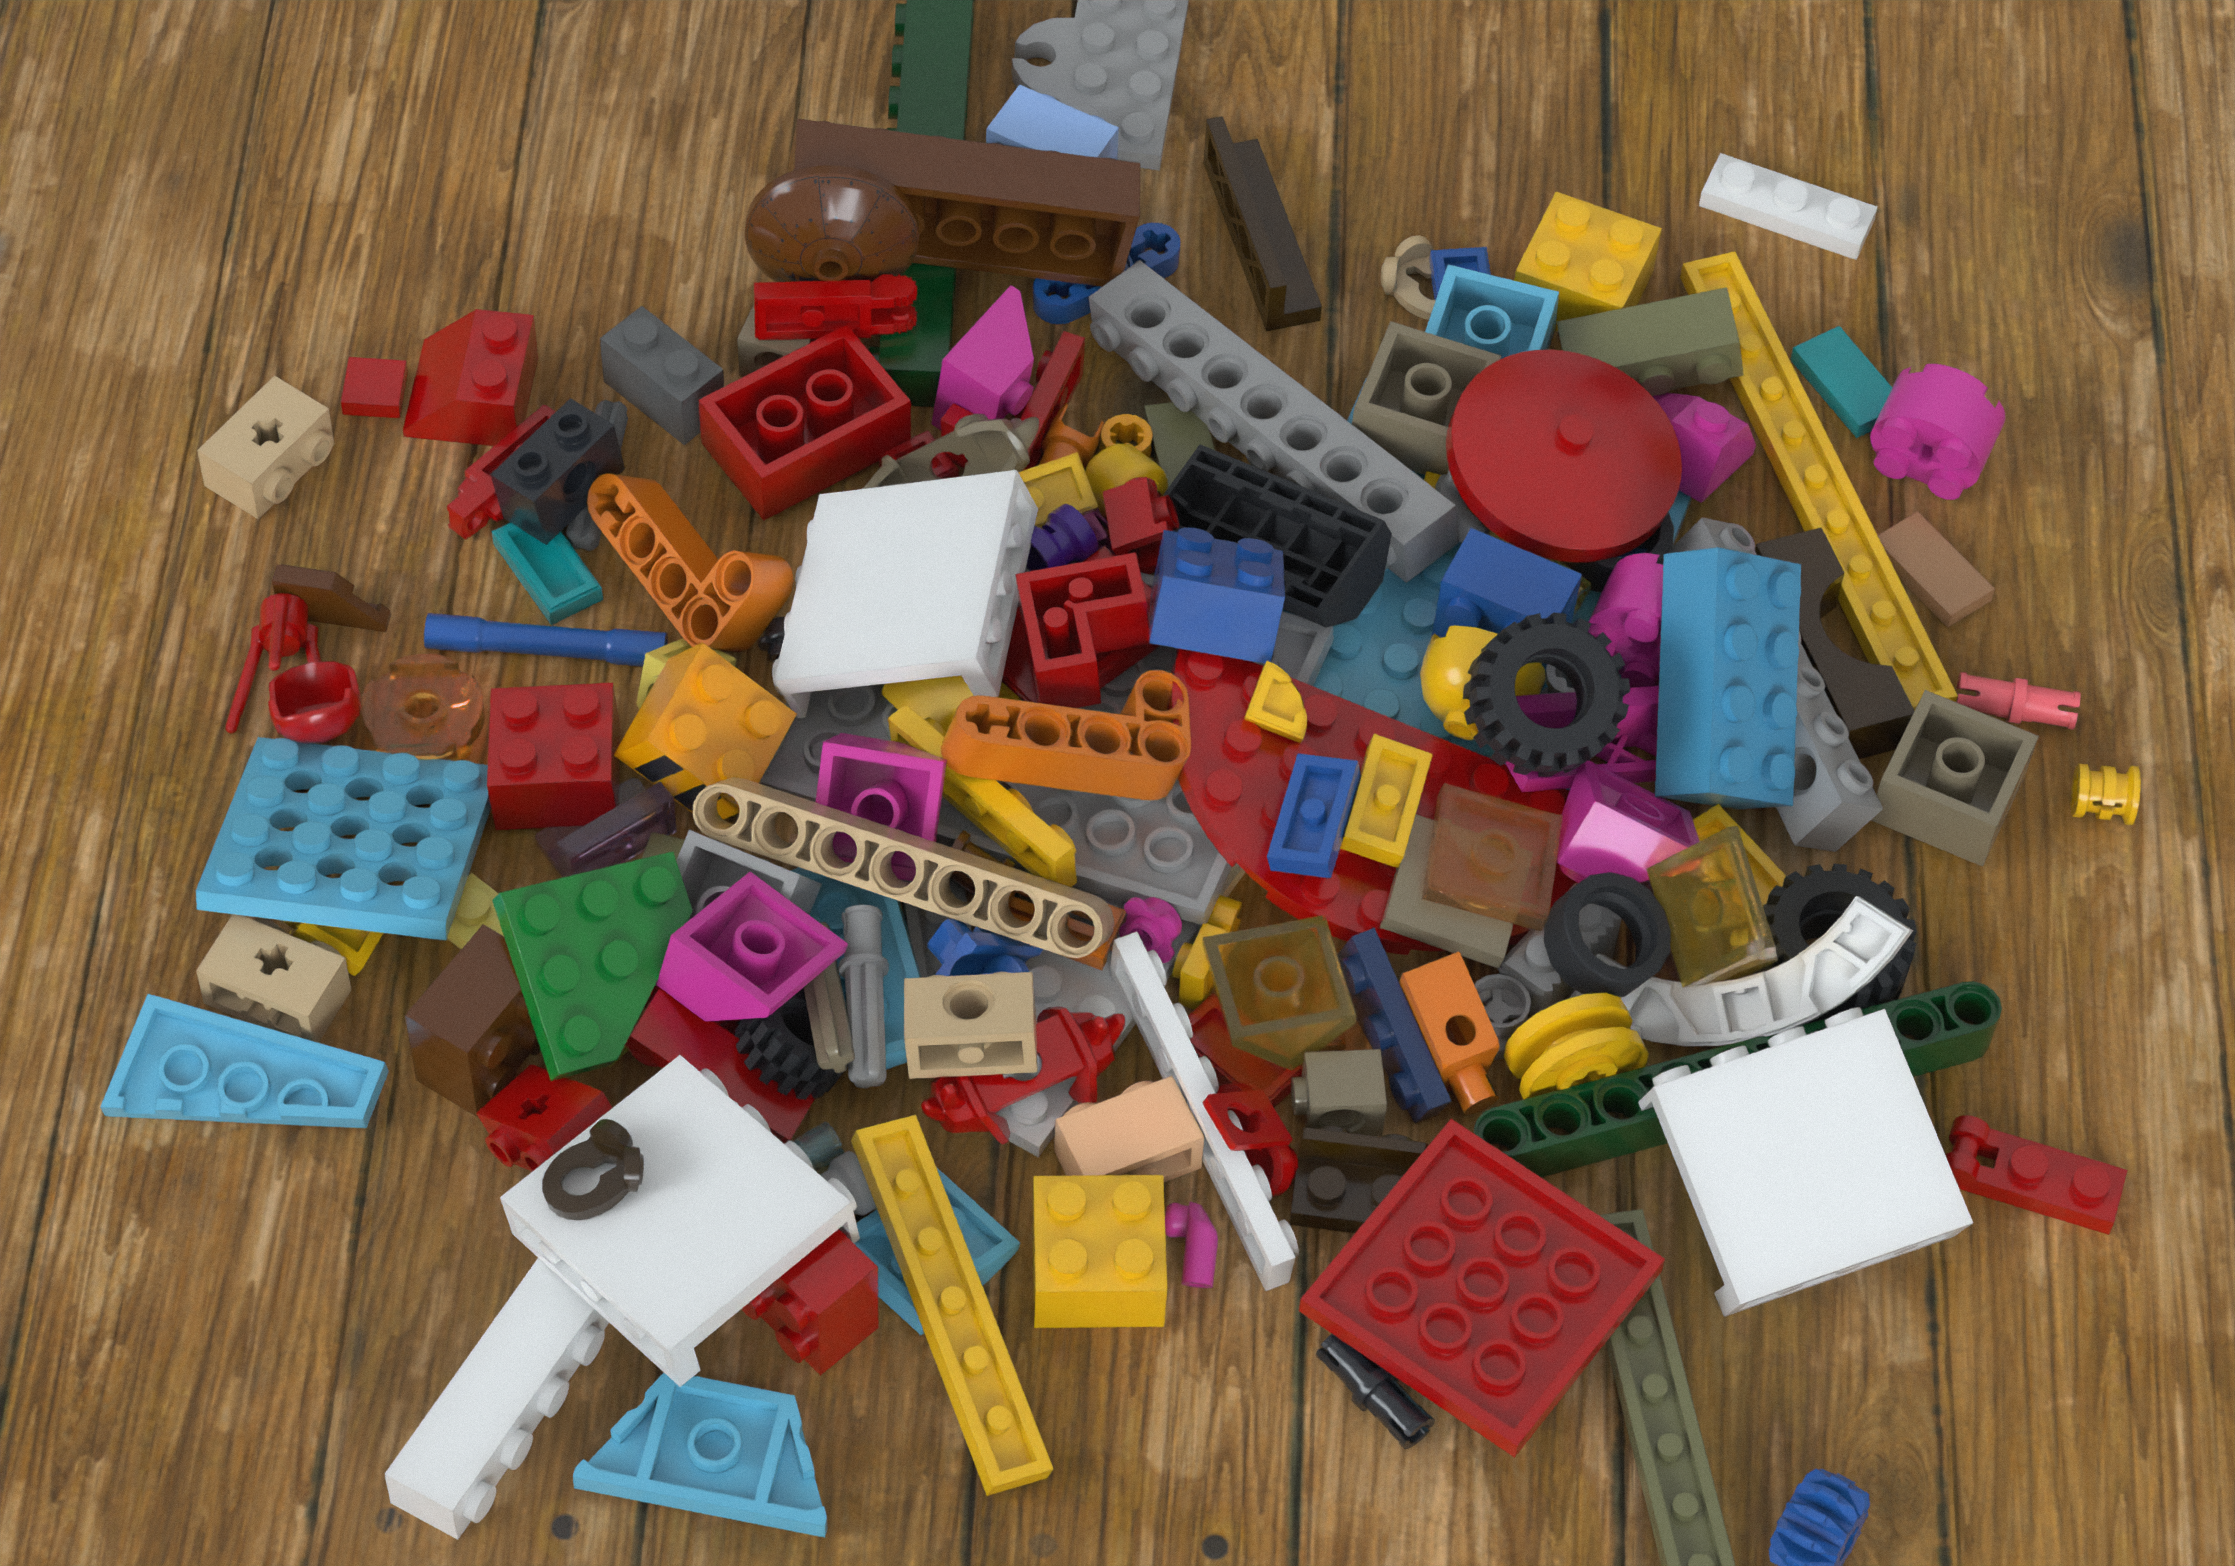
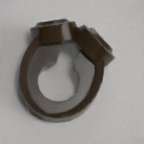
[542,1119,644,1220]

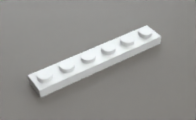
[1109,932,1299,1291]

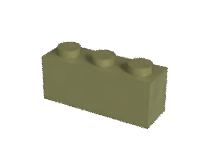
[1557,287,1744,396]

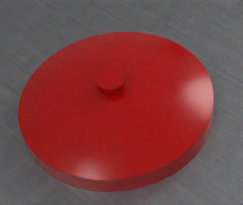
[1446,349,1682,562]

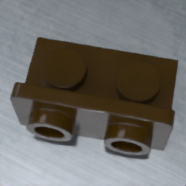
[1289,1126,1428,1233]

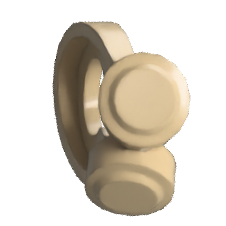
[1381,235,1436,320]

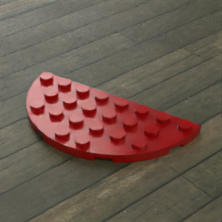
[1167,649,1578,955]

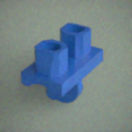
[927,919,1044,976]

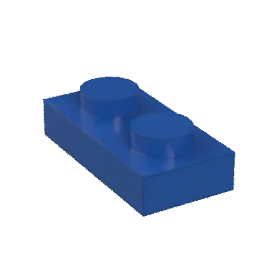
[1267,753,1361,878]

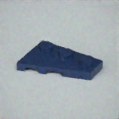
[1327,928,1451,1124]

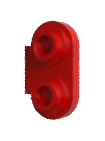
[1202,1083,1298,1197]

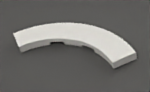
[1570,896,1913,1046]

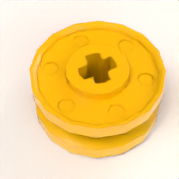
[1504,993,1649,1099]

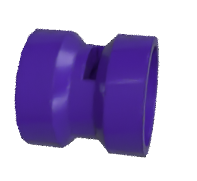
[1026,503,1099,571]

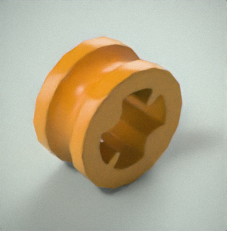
[1100,414,1153,458]

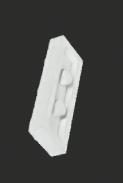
[1699,153,1878,260]

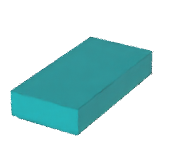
[1790,326,1892,438]
[492,522,603,625]

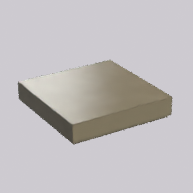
[1380,814,1532,968]

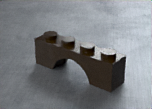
[1755,527,1914,759]

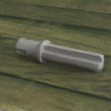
[838,905,889,1089]

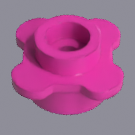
[1119,897,1182,963]

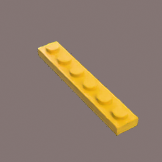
[851,1115,1053,1496]

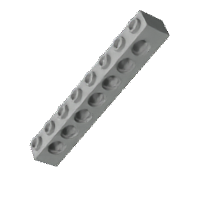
[1089,260,1458,583]

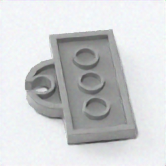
[1011,0,1189,171]

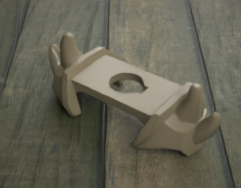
[863,414,1039,489]

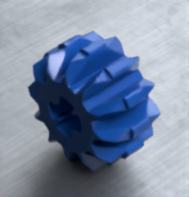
[1769,1469,1870,1566]

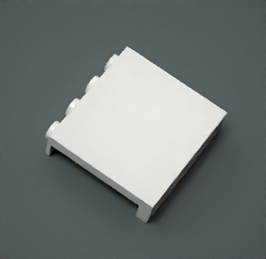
[772,470,1038,718]
[1638,1007,1973,1317]
[500,1055,860,1387]

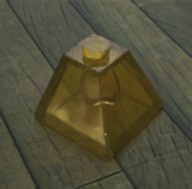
[1647,826,1778,988]

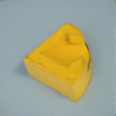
[1244,661,1307,743]

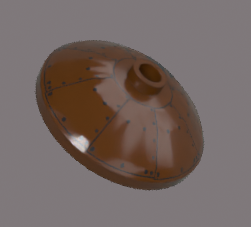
[745,165,919,282]

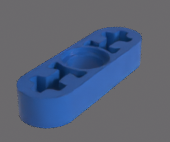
[1033,223,1181,324]

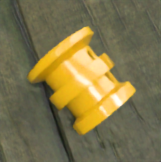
[2070,763,2141,825]

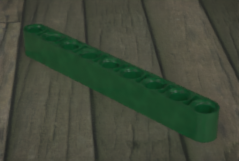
[1473,981,2002,1178]

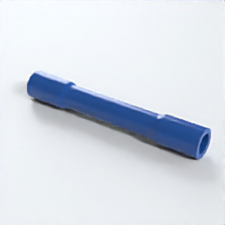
[424,613,668,667]

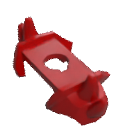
[921,1006,1125,1145]

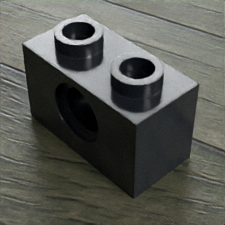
[490,398,625,545]

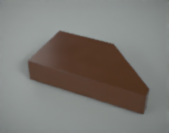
[272,564,391,632]

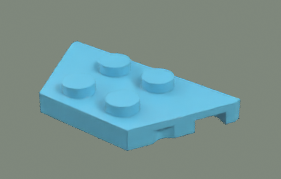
[573,1373,827,1538]

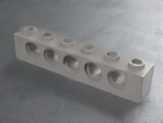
[1669,517,1883,852]

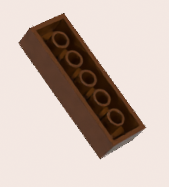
[786,119,1140,287]

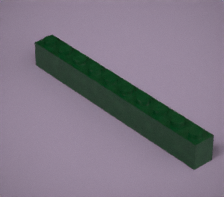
[869,0,975,407]

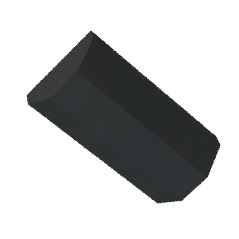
[1163,444,1392,628]

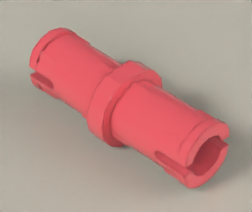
[1956,672,2081,730]

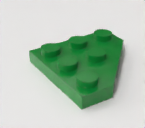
[492,851,693,1081]

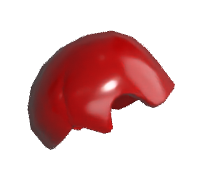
[268,661,361,744]

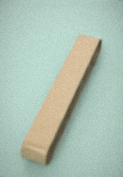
[693,777,1114,958]

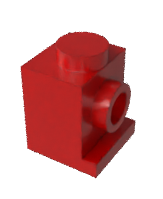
[1103,476,1179,574]

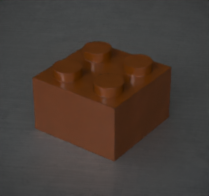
[405,924,541,1117]

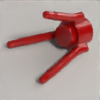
[225,593,321,734]

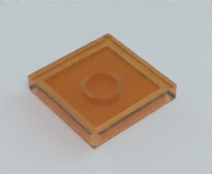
[1422,783,1563,931]

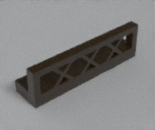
[1203,116,1322,332]

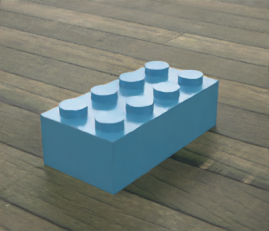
[1655,547,1801,810]

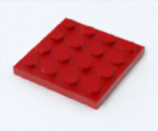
[1299,1119,1665,1458]

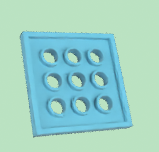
[196,737,491,941]

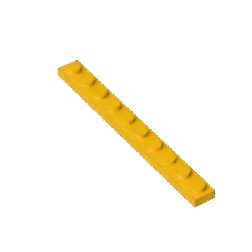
[1680,251,1958,711]

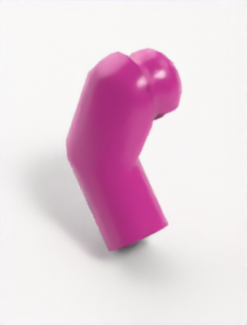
[1165,1201,1218,1288]

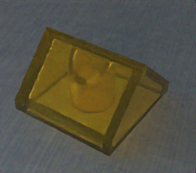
[1202,915,1357,1070]

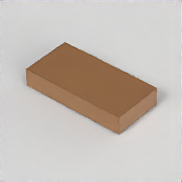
[1878,511,1995,628]

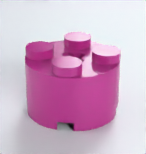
[1870,364,2006,500]
[1588,553,1663,688]

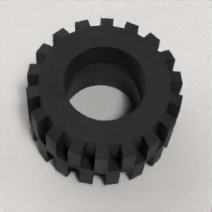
[1463,612,1630,777]
[1750,863,1917,1024]

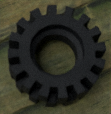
[735,988,848,1100]

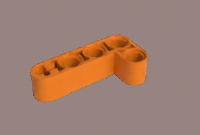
[587,473,793,652]
[941,670,1191,800]

